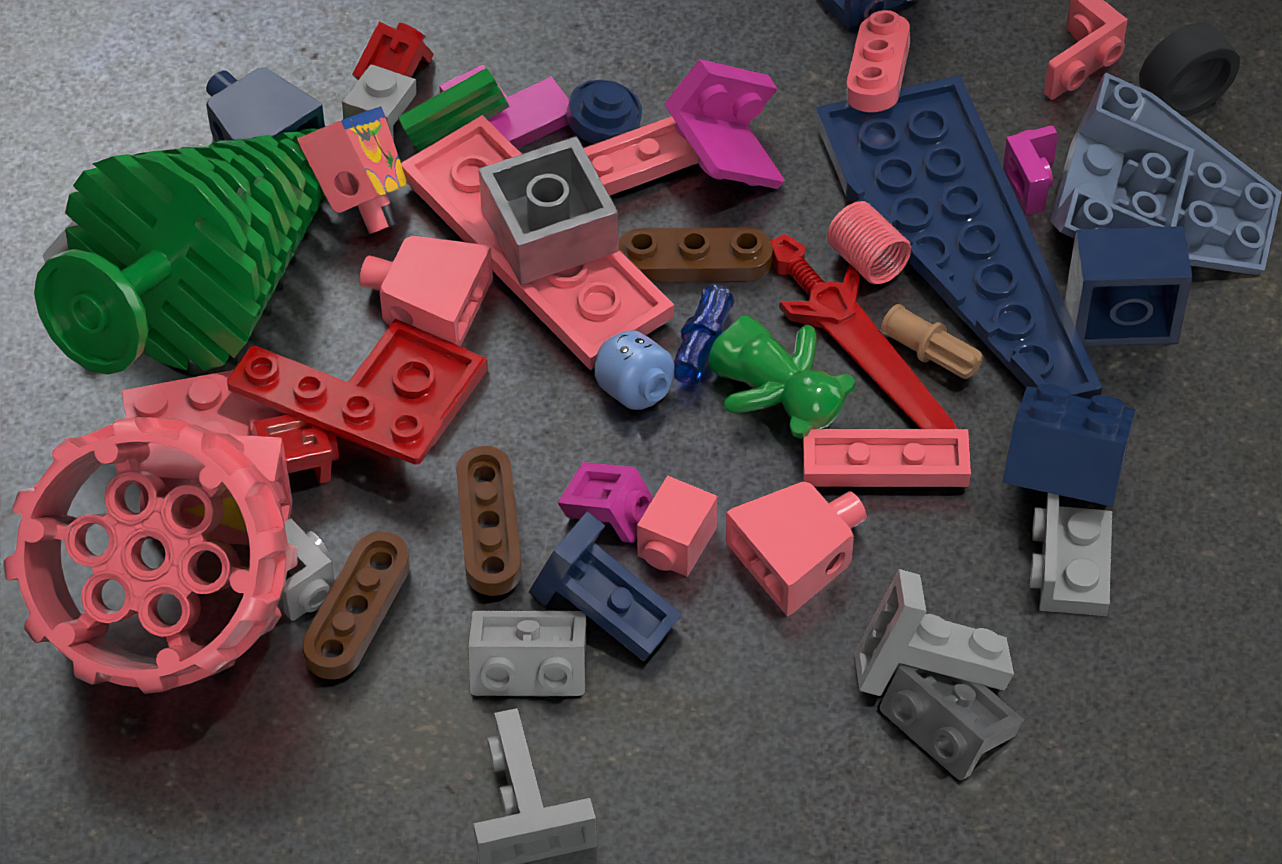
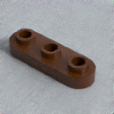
[618,227,773,282]
[456,446,522,596]
[302,531,410,679]

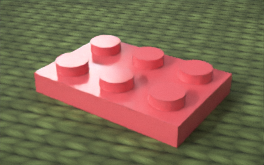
[121,370,287,489]

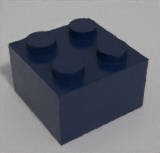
[1066,226,1192,346]
[1002,384,1136,506]

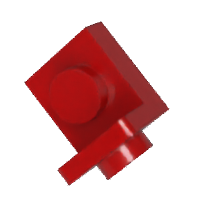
[352,21,434,80]
[252,414,339,484]

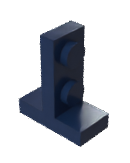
[528,511,682,661]

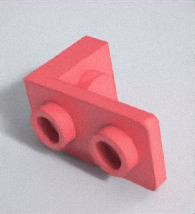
[1044,0,1128,100]

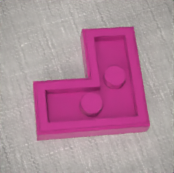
[439,65,569,149]

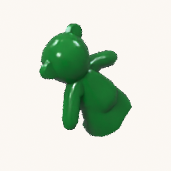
[709,315,856,439]

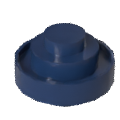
[566,79,642,144]

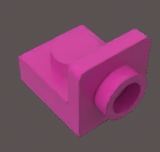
[1003,126,1058,216]
[557,462,654,543]

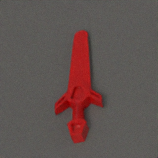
[770,233,957,429]

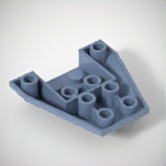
[1050,73,1282,276]

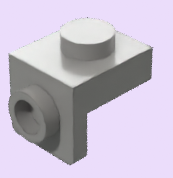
[342,64,416,141]
[281,518,335,621]

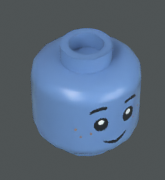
[595,330,675,410]

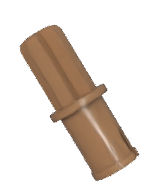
[881,304,983,379]

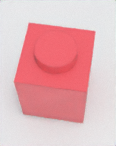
[637,475,718,577]

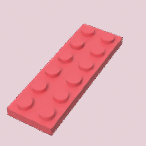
[401,115,674,371]

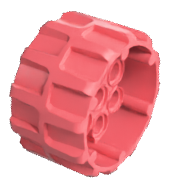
[3,417,298,694]

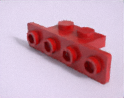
[227,346,443,465]

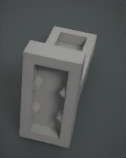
[854,569,1014,696]
[473,708,597,864]

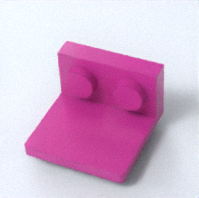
[664,59,785,189]

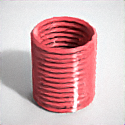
[827,201,911,285]

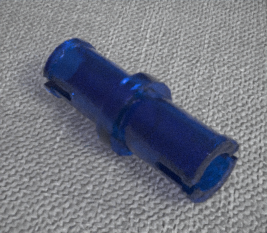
[673,285,735,385]

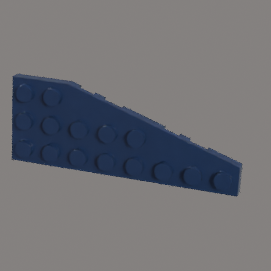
[815,75,1103,399]

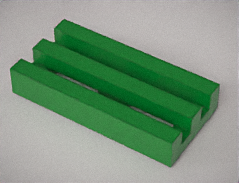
[398,67,510,152]

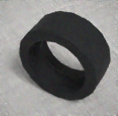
[1139,22,1240,117]

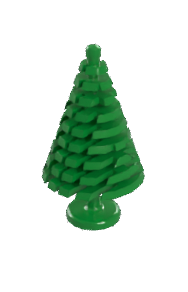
[34,128,325,375]

